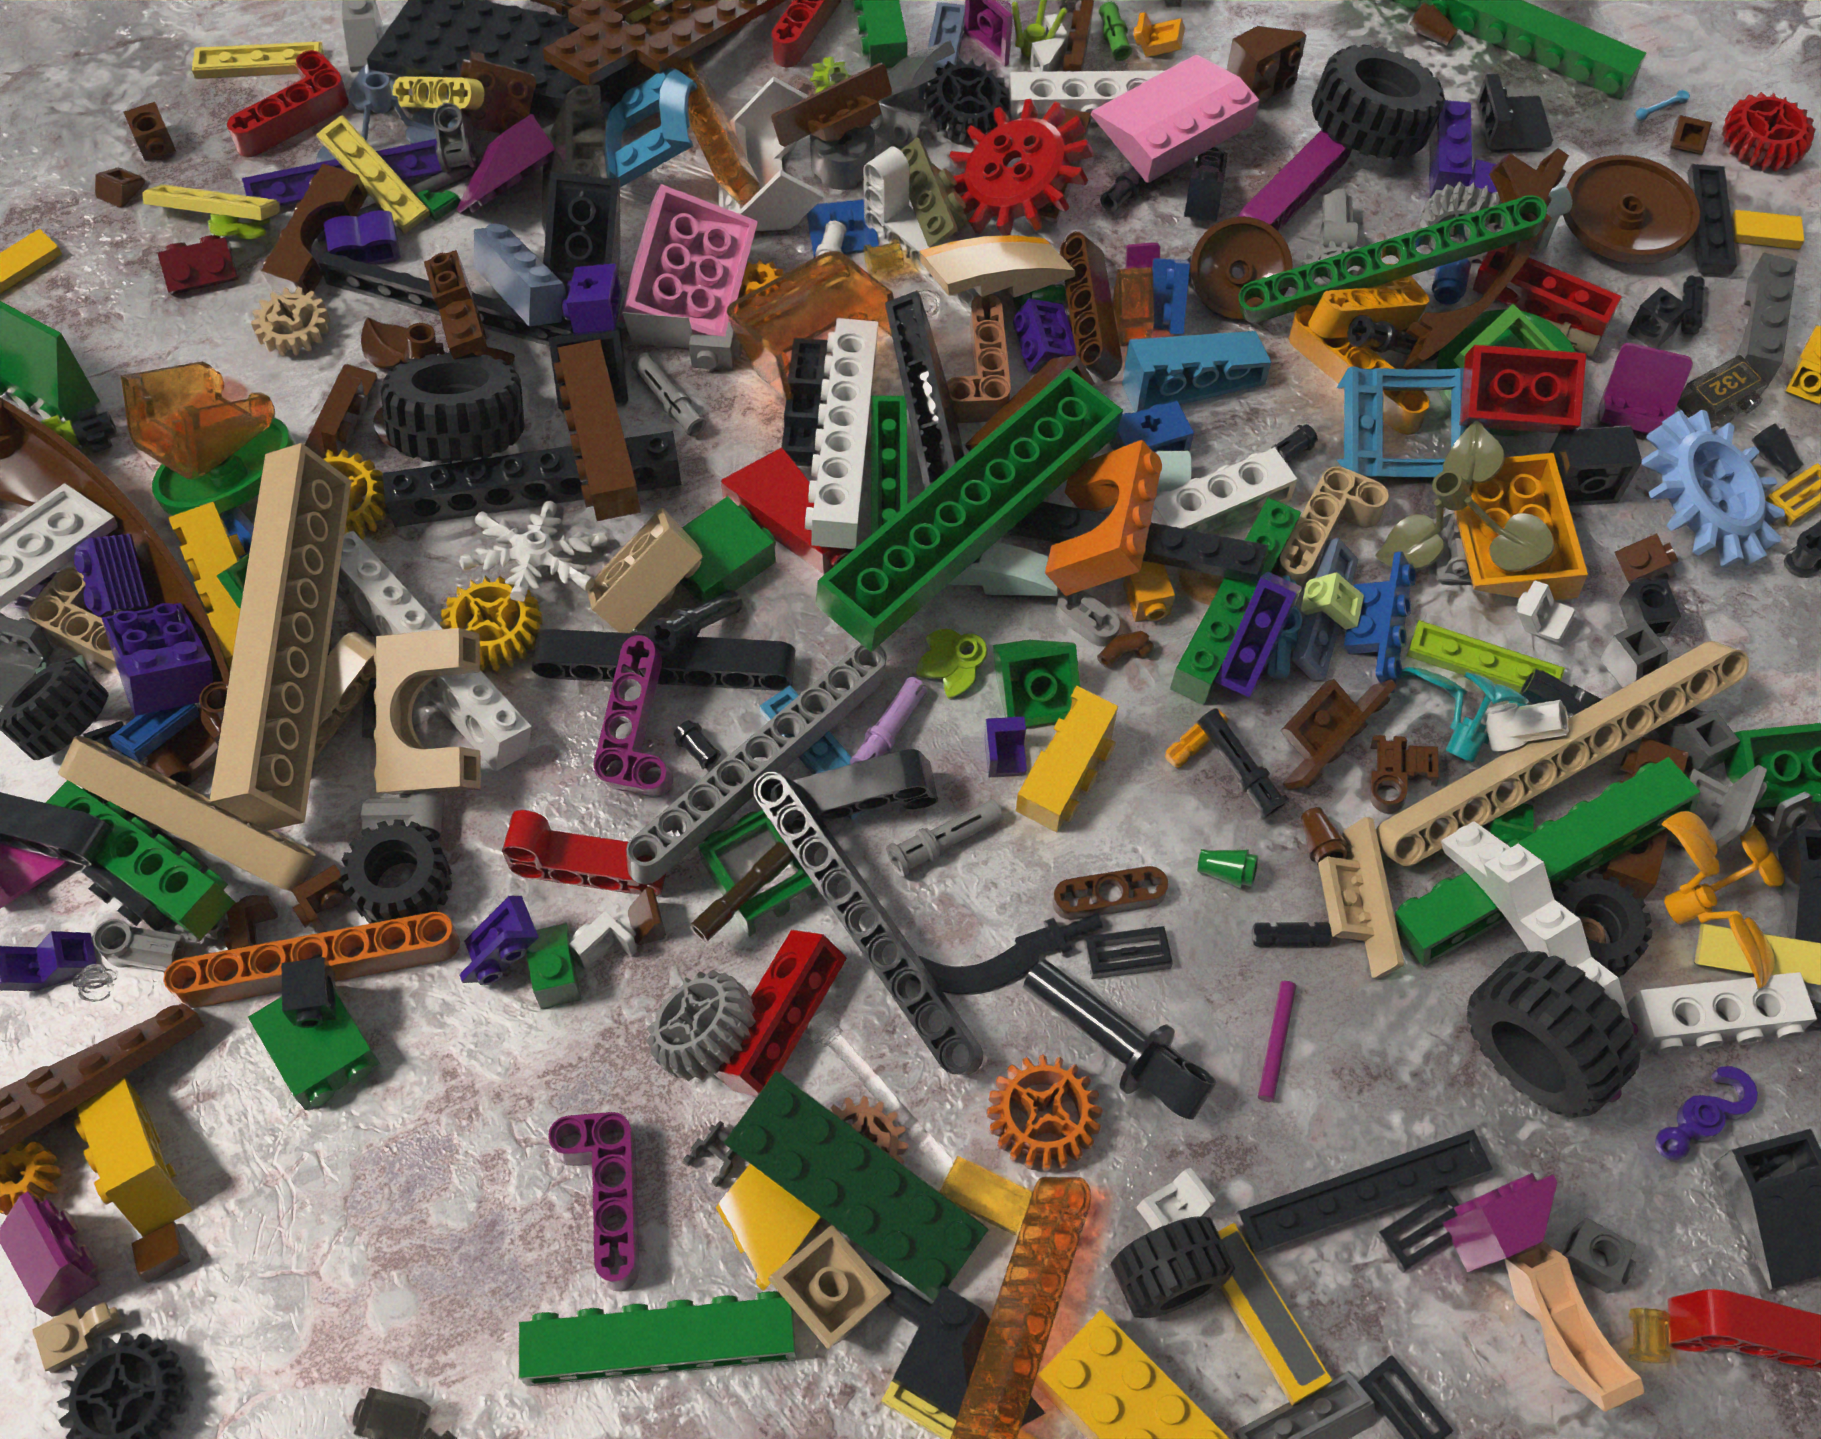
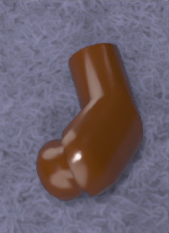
[1097,631,1154,669]

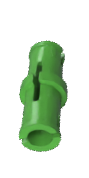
[1099,2,1132,61]

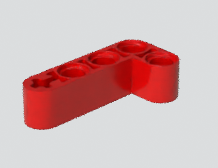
[772,0,841,68]
[227,50,349,157]
[502,810,667,896]
[1668,1289,1821,1373]

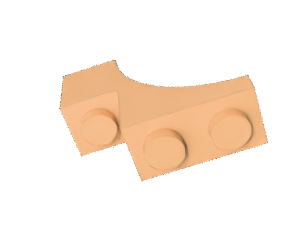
[1505,1241,1644,1412]

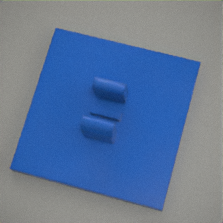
[807,199,880,258]

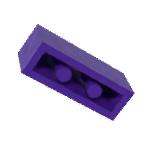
[1429,100,1472,198]
[1214,572,1302,698]

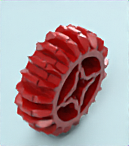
[1721,92,1816,172]

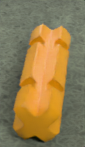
[1165,708,1228,768]

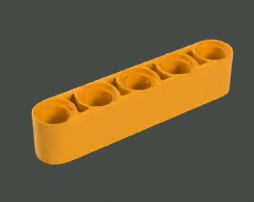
[1289,305,1430,435]

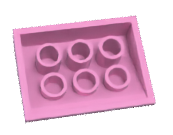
[1091,54,1259,184]
[618,184,758,337]

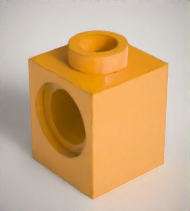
[1123,561,1175,622]

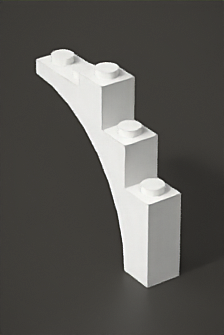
[1441,821,1634,1035]

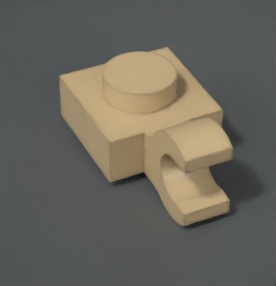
[32,1302,122,1373]

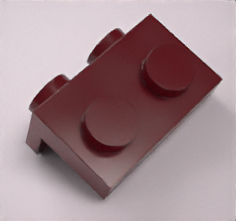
[157,235,239,295]

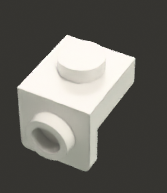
[1517,580,1576,642]
[569,911,637,970]
[1136,1168,1216,1230]

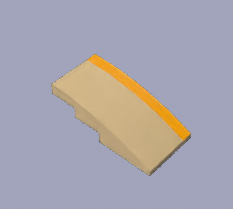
[919,235,1075,297]

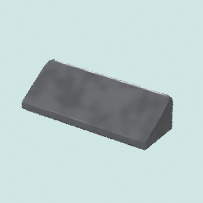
[1232,1371,1377,1439]

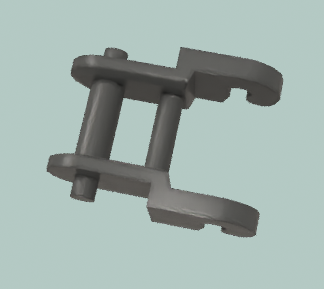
[683,1121,737,1187]

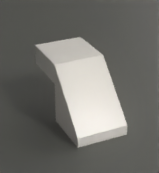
[1030,13,1068,72]

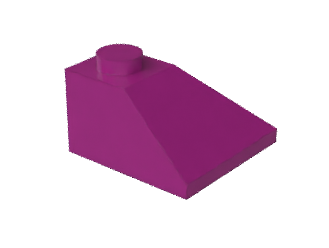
[964,0,1013,67]

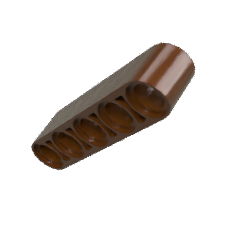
[1060,232,1122,381]

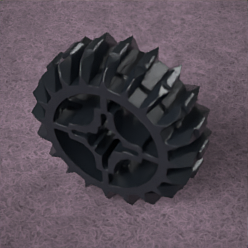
[924,58,1010,143]
[57,1333,190,1439]

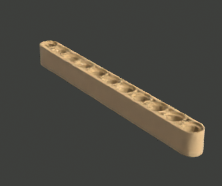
[1376,641,1749,866]

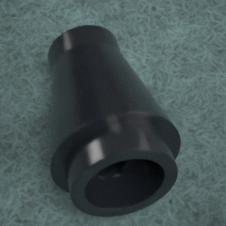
[1751,423,1804,478]

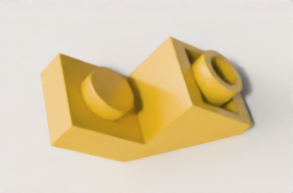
[1785,325,1821,404]

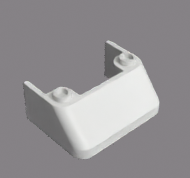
[716,76,824,232]

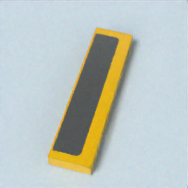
[1218,1223,1333,1406]

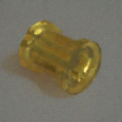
[863,239,904,275]
[1628,1308,1671,1364]

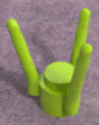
[1012,0,1067,58]

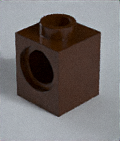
[124,102,176,161]

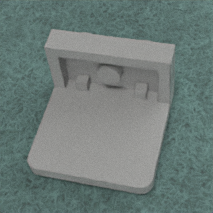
[1668,765,1767,851]

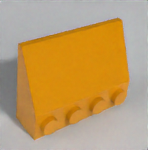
[1454,453,1588,601]

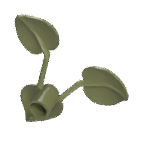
[1375,420,1554,572]

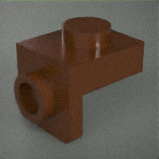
[1614,533,1679,585]
[223,895,278,950]

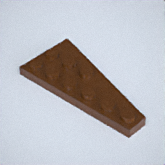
[0,1003,204,1154]

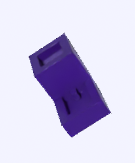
[0,931,98,991]

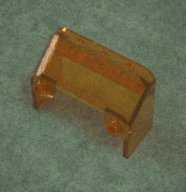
[727,251,894,401]

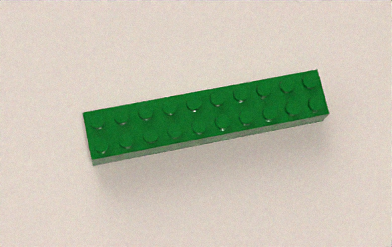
[815,368,1123,652]

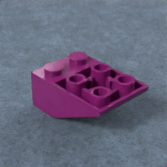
[457,114,555,213]

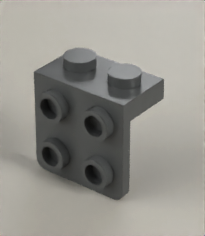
[0,613,54,708]

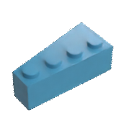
[1122,331,1271,412]

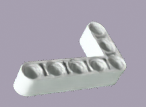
[864,146,1002,313]

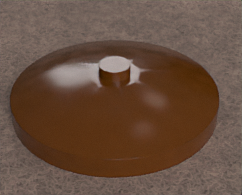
[1563,155,1700,264]

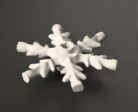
[460,501,607,602]

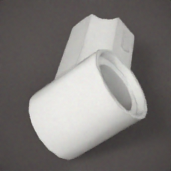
[1484,700,1569,751]

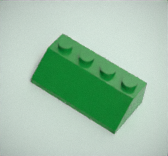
[1724,723,1821,809]

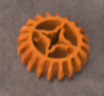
[987,1054,1102,1172]

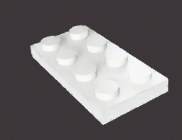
[0,483,118,610]

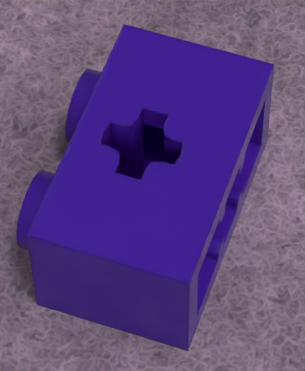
[563,263,622,334]

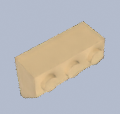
[587,507,703,633]

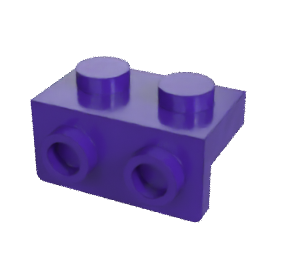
[459,896,539,985]

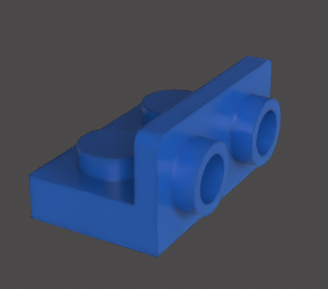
[1147,258,1190,334]

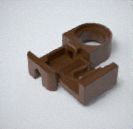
[1370,735,1439,813]

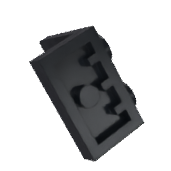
[1476,73,1553,150]

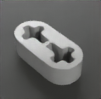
[1056,590,1120,646]

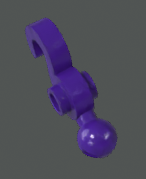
[1655,1066,1758,1161]

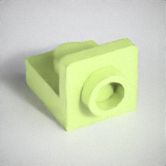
[1301,572,1364,630]

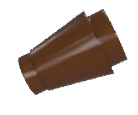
[1410,3,1458,46]
[1301,807,1347,865]

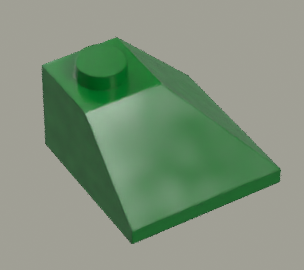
[993,639,1080,727]

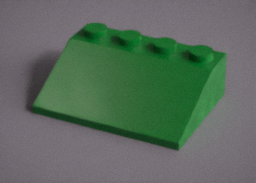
[0,301,100,423]

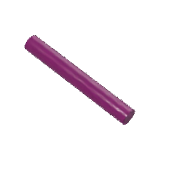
[1258,981,1296,1102]

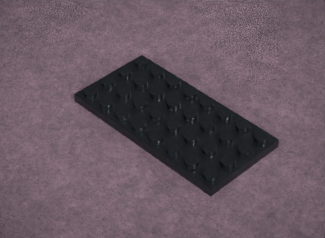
[367,0,637,119]

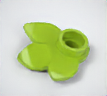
[208,213,270,240]
[916,629,988,699]

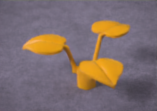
[1661,811,1785,989]

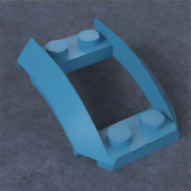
[605,67,697,188]
[1336,367,1490,477]

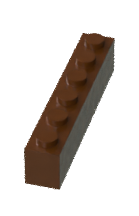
[554,339,641,521]

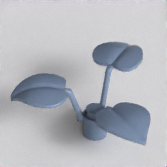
[316,63,457,163]

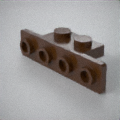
[771,63,892,147]
[304,364,377,459]
[1280,679,1397,790]

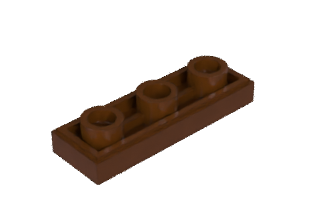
[1063,0,1094,71]

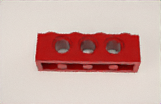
[1472,247,1622,344]
[713,930,847,1097]

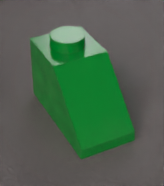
[526,923,582,1009]

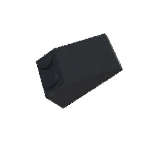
[543,172,621,281]

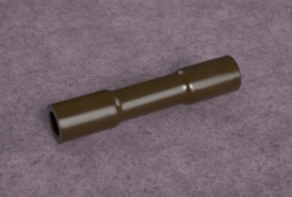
[690,841,795,942]

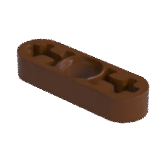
[1052,866,1168,920]

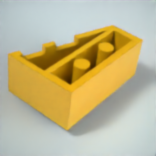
[1016,685,1118,833]

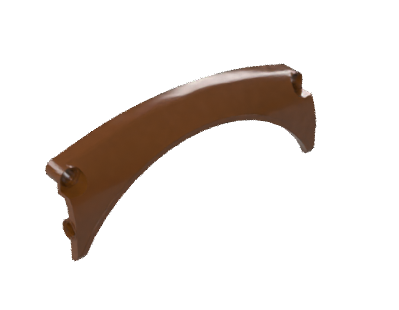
[0,397,231,817]

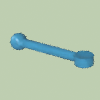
[1635,90,1690,120]

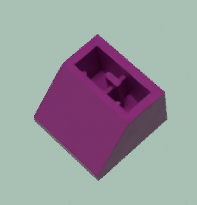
[1443,1173,1557,1272]
[0,1191,100,1317]

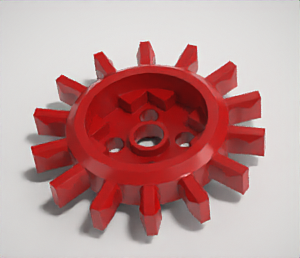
[949,99,1093,236]

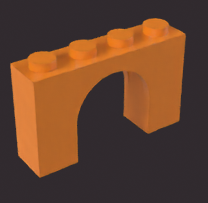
[1045,440,1162,596]

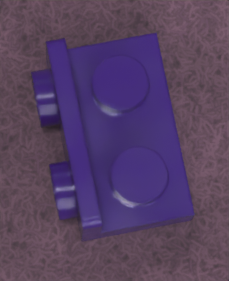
[1013,298,1076,373]

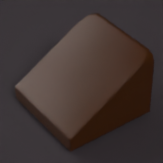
[1670,115,1712,155]
[95,167,145,207]
[628,887,666,945]
[132,1222,190,1283]

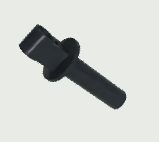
[1023,959,1216,1120]

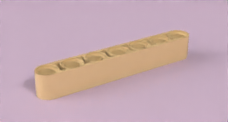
[58,736,317,892]

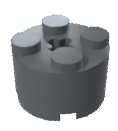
[810,123,875,190]

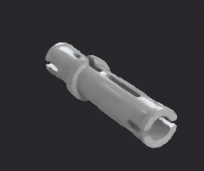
[631,353,706,437]

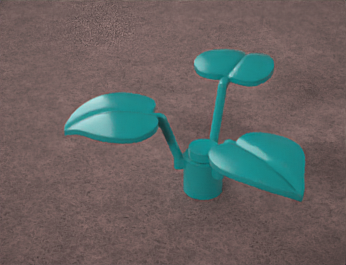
[1401,667,1531,763]

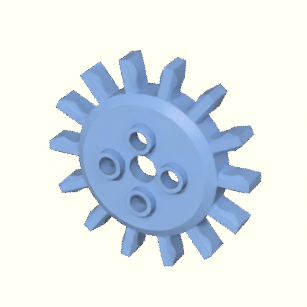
[1642,410,1785,568]

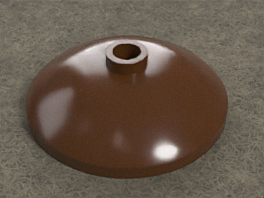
[1190,216,1293,320]

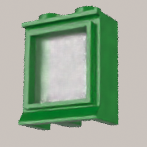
[698,810,818,937]

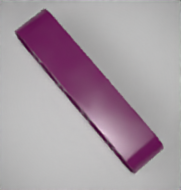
[1238,130,1352,231]

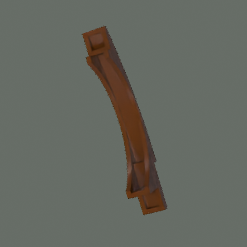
[1403,148,1569,369]

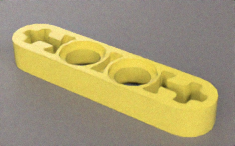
[393,77,484,110]

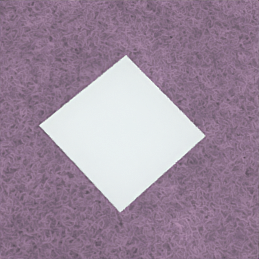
[622,312,693,348]

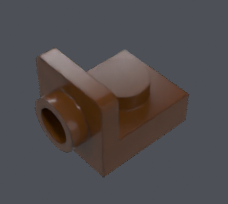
[291,864,347,933]

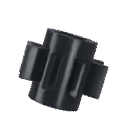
[72,406,118,453]

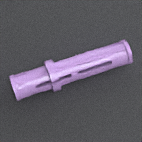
[850,677,928,764]

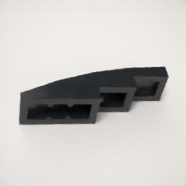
[781,338,828,463]

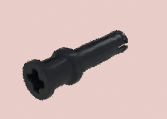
[1347,315,1440,361]
[649,590,743,652]
[1197,708,1290,820]

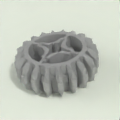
[1420,181,1505,263]
[646,969,756,1082]

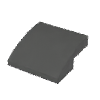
[887,40,955,96]

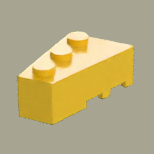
[74,1076,193,1237]

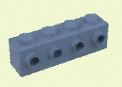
[473,224,566,326]

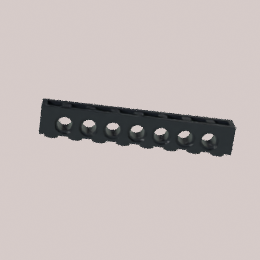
[383,431,682,527]

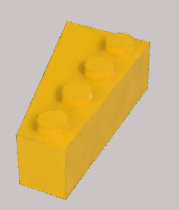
[168,502,245,669]

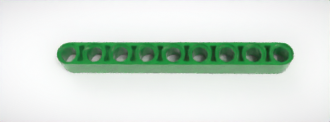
[1239,195,1547,323]

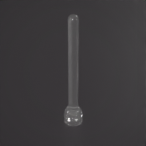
[805,1008,953,1172]

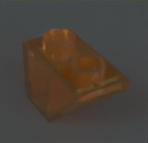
[1113,267,1154,347]

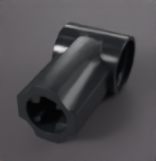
[1520,668,1603,718]

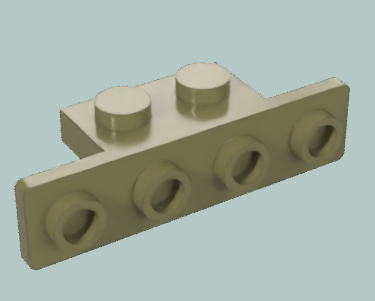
[901,138,969,248]

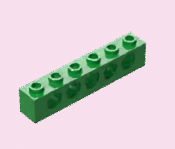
[1170,497,1302,705]
[45,780,235,941]

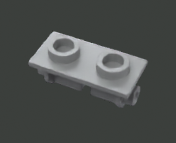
[871,101,927,148]
[1431,508,1472,582]

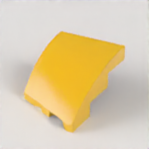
[715,1164,821,1291]

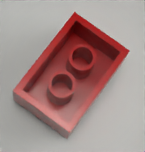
[1459,345,1587,433]

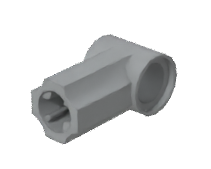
[1319,189,1358,250]
[361,791,445,840]
[93,919,186,971]

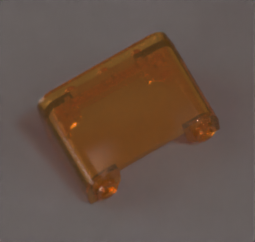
[121,361,275,479]

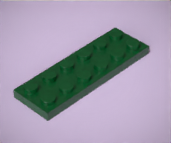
[723,1070,989,1301]

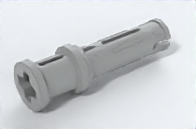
[886,799,1004,877]

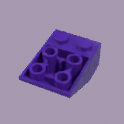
[102,603,214,716]

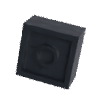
[1549,426,1642,506]

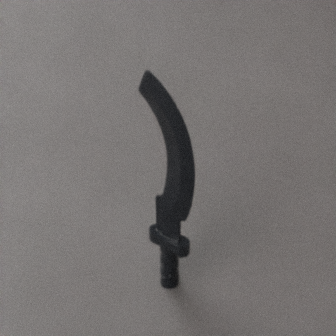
[910,913,1103,994]

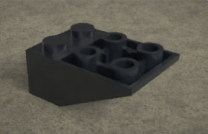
[1777,828,1821,943]
[1712,1129,1821,1290]

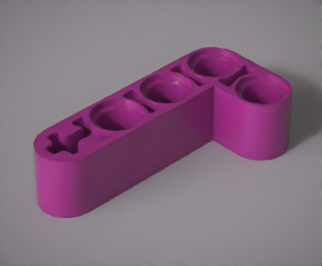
[593,635,673,796]
[548,1112,639,1292]

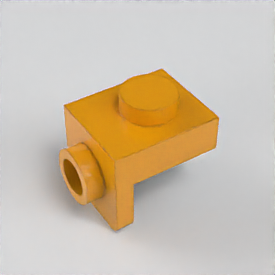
[1134,12,1185,57]

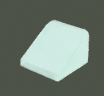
[1156,451,1191,494]

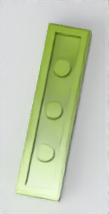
[1406,620,1565,693]

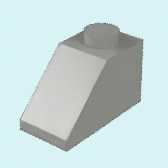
[342,0,383,72]

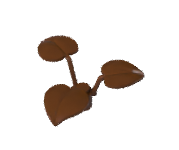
[361,317,515,447]

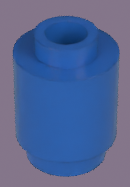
[1432,258,1471,305]

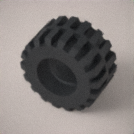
[0,658,109,760]
[340,819,452,924]
[1553,873,1652,978]
[1110,1217,1236,1318]

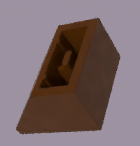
[1227,26,1307,104]

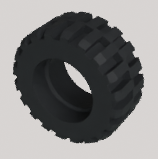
[1311,44,1445,160]
[380,352,525,463]
[1467,951,1640,1118]

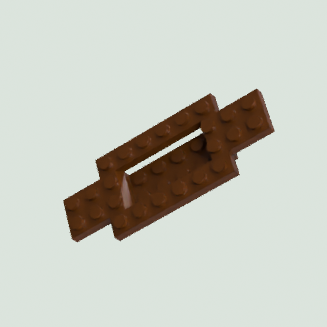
[543,0,787,87]

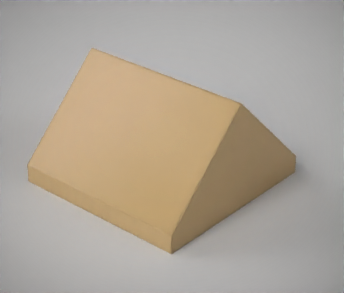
[768,1225,891,1349]

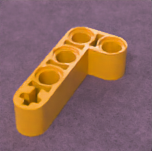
[1308,263,1430,339]

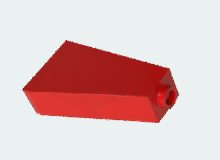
[720,447,854,574]

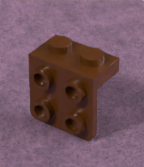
[460,51,536,134]

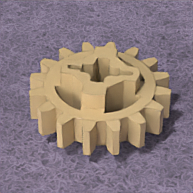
[251,287,331,356]

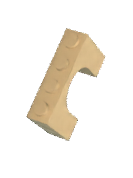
[374,628,481,795]

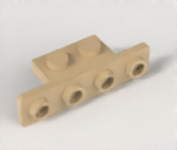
[1318,817,1404,979]

